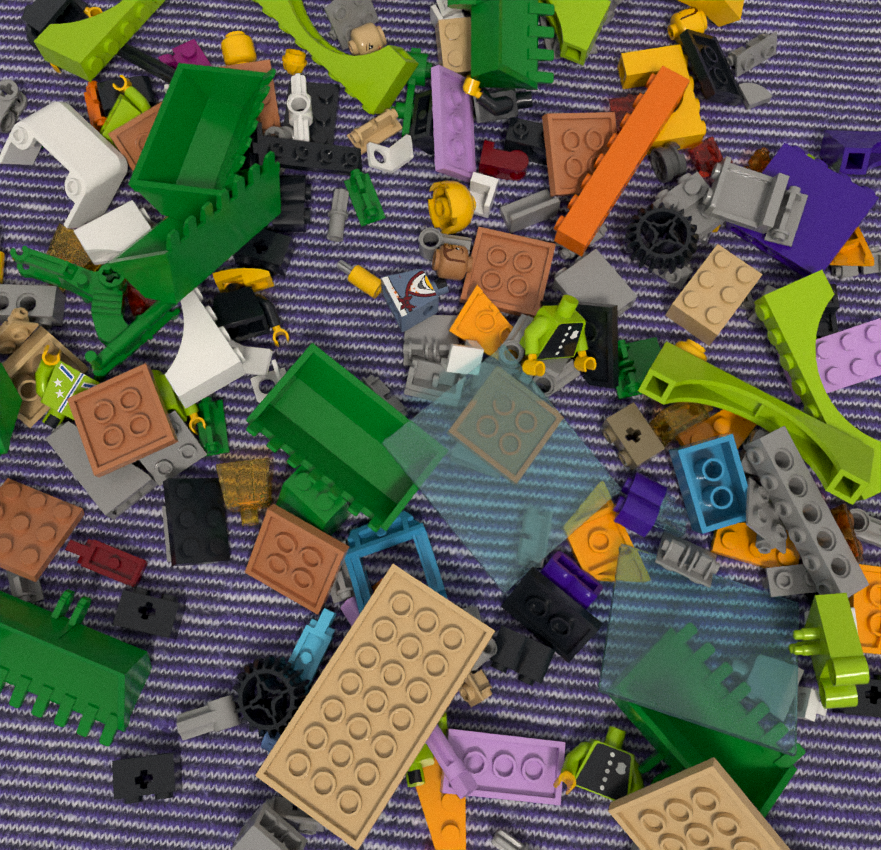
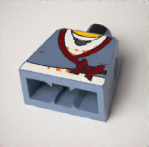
[381,269,449,332]

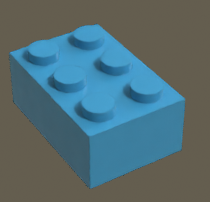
[669,434,748,534]

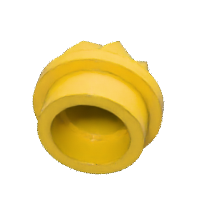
[282,49,307,75]

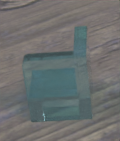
[654,493,689,538]

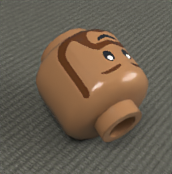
[432,243,473,281]

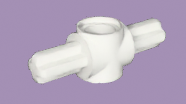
[287,73,313,142]

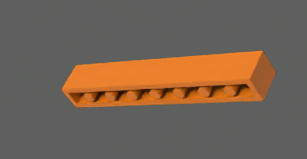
[554,65,690,257]

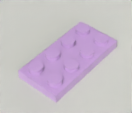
[431,65,476,182]
[777,318,881,404]
[440,728,565,805]

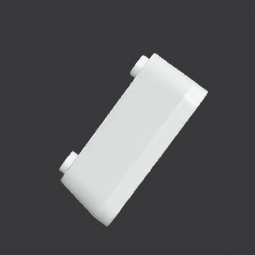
[0,102,128,228]

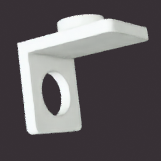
[366,134,414,173]
[228,340,273,376]
[251,359,286,403]

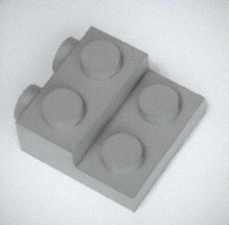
[653,172,725,243]

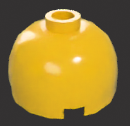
[428,181,476,234]

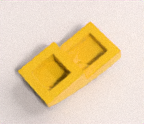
[212,268,274,293]

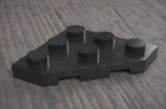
[540,299,619,389]

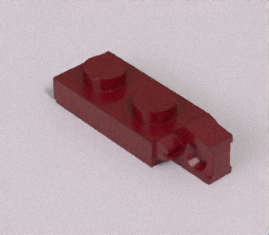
[65,539,148,587]

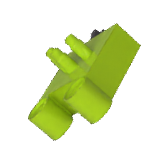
[788,592,869,709]

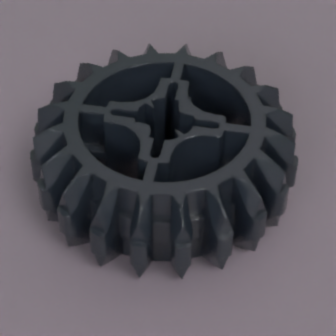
[624,202,699,275]
[231,655,310,738]

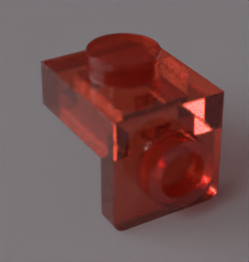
[687,136,733,177]

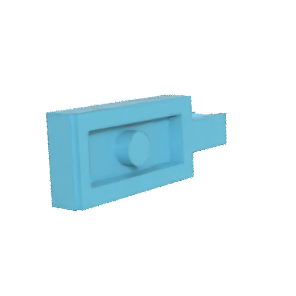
[288,608,336,690]

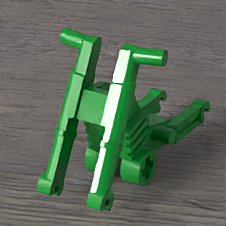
[10,246,180,383]

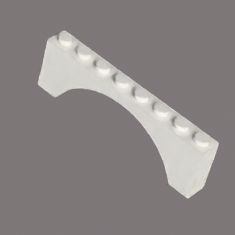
[74,200,246,409]

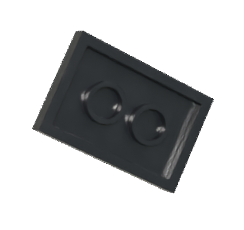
[679,29,744,106]
[283,81,340,145]
[163,478,231,566]
[501,566,603,663]

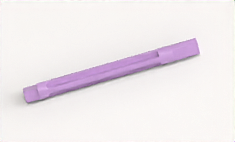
[340,596,478,799]

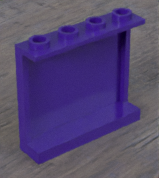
[726,143,879,277]

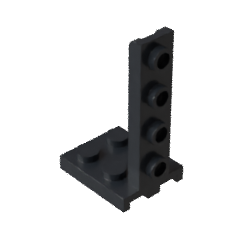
[239,122,362,176]

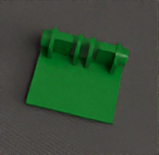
[615,337,661,399]

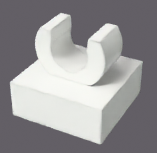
[787,686,827,722]

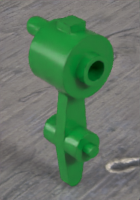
[391,48,433,137]

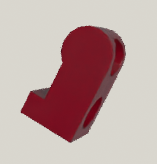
[479,140,529,181]

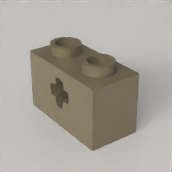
[602,402,665,471]

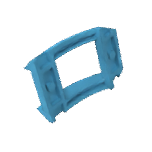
[345,511,448,614]

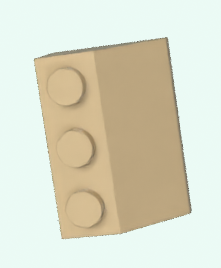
[3,326,89,428]

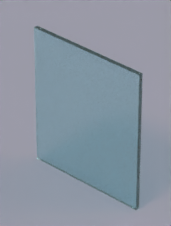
[382,345,622,593]
[598,543,799,756]

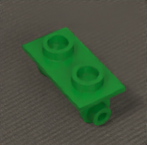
[344,169,386,227]
[197,397,230,457]

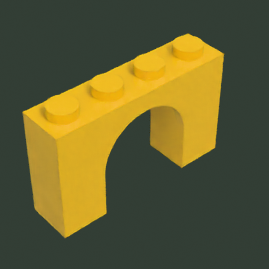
[617,44,706,155]

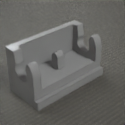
[404,357,466,407]

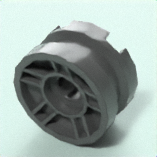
[650,141,687,183]

